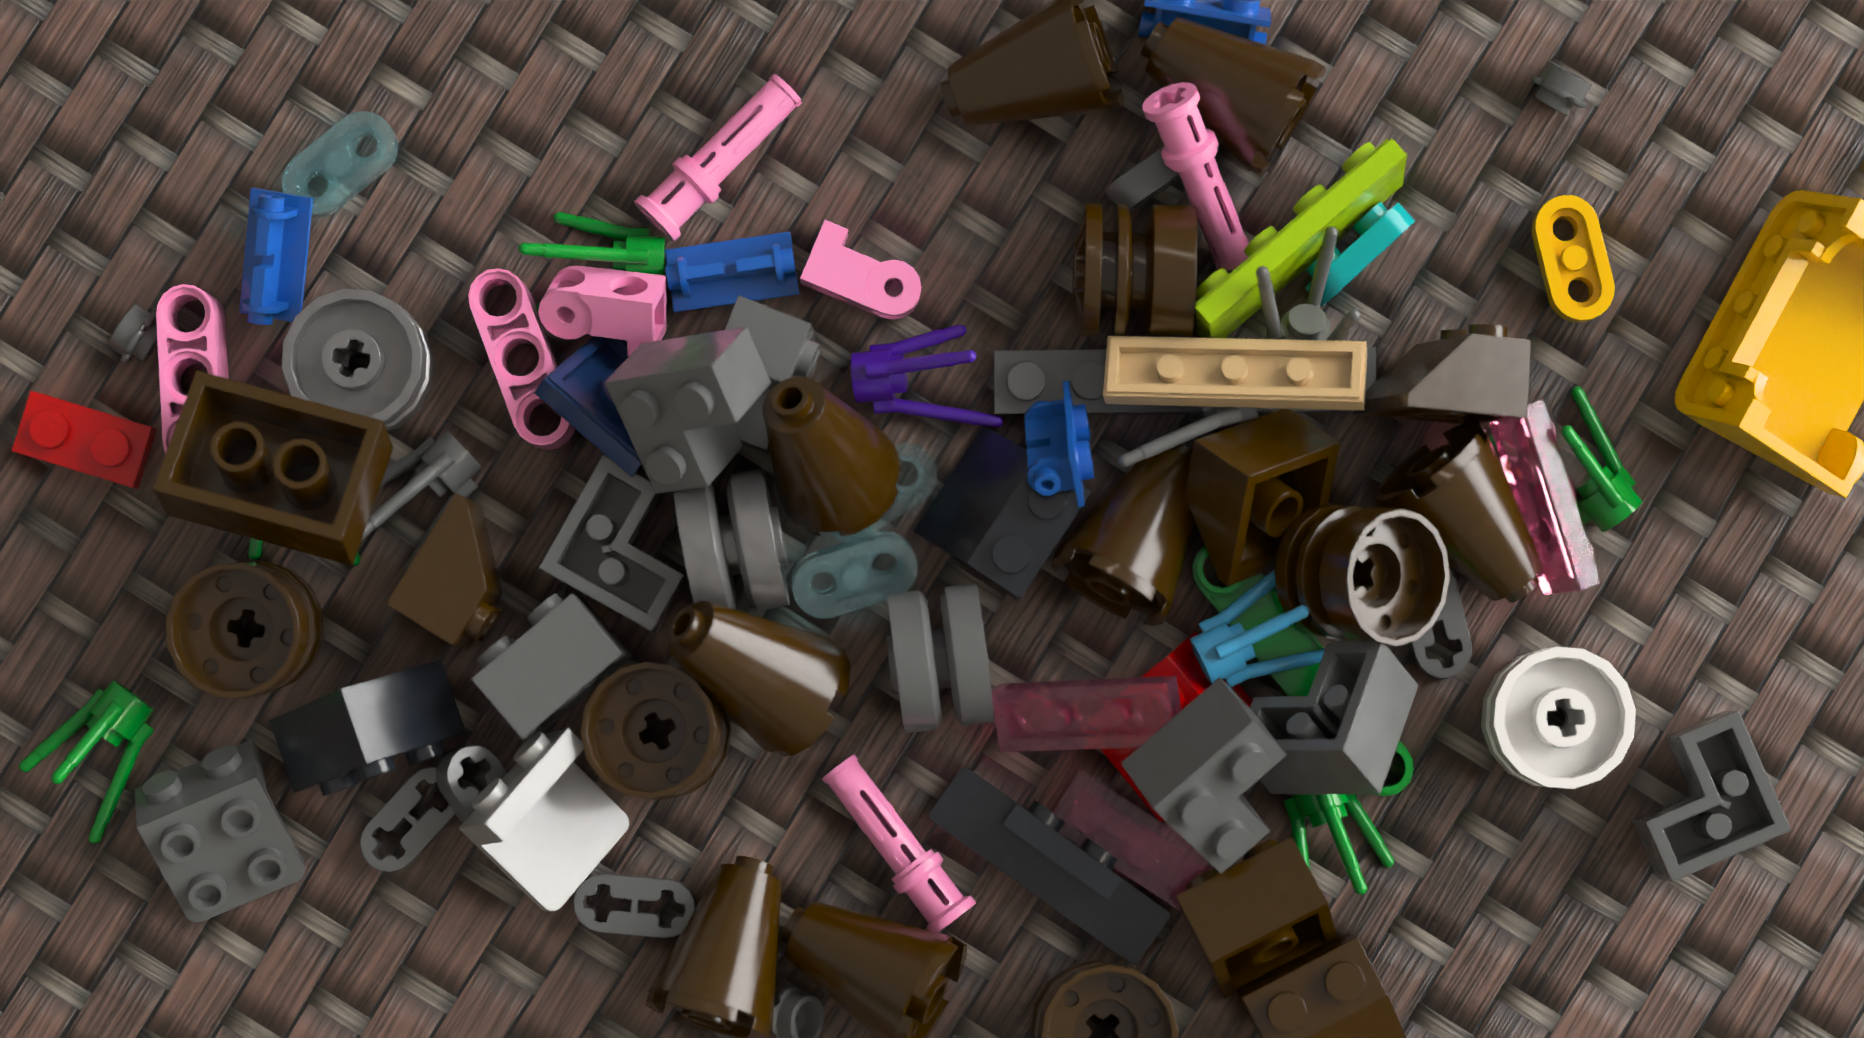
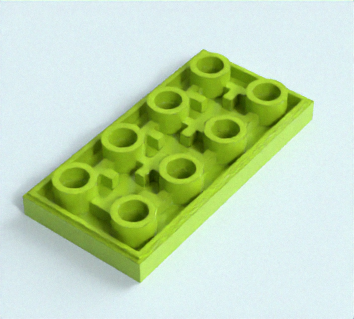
[1195,138,1407,338]

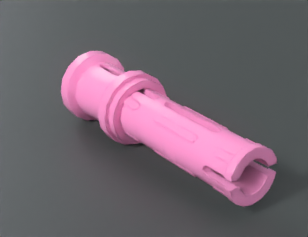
[634,74,802,242]
[1142,82,1249,270]
[822,754,976,933]

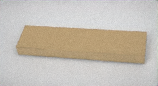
[1103,336,1368,410]

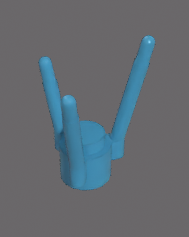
[1189,569,1326,688]

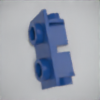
[1138,0,1271,45]
[239,188,313,325]
[665,232,800,313]
[1024,380,1094,507]

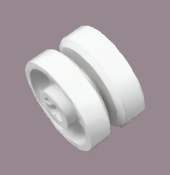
[1481,647,1636,789]

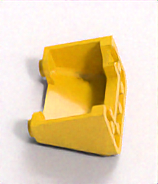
[1675,190,1864,498]

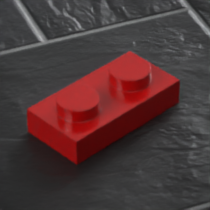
[12,391,157,489]

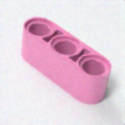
[468,268,575,450]
[156,284,229,453]

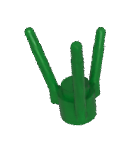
[518,212,665,314]
[1489,386,1642,532]
[19,680,155,844]
[1283,794,1394,895]

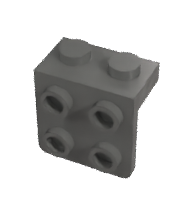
[135,739,305,923]

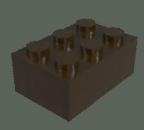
[153,370,394,566]

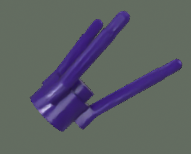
[851,325,1004,428]

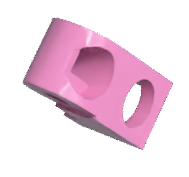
[800,220,922,320]
[538,266,667,356]

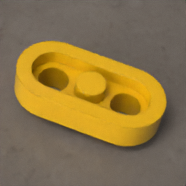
[1532,195,1615,323]

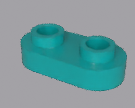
[1305,202,1415,307]

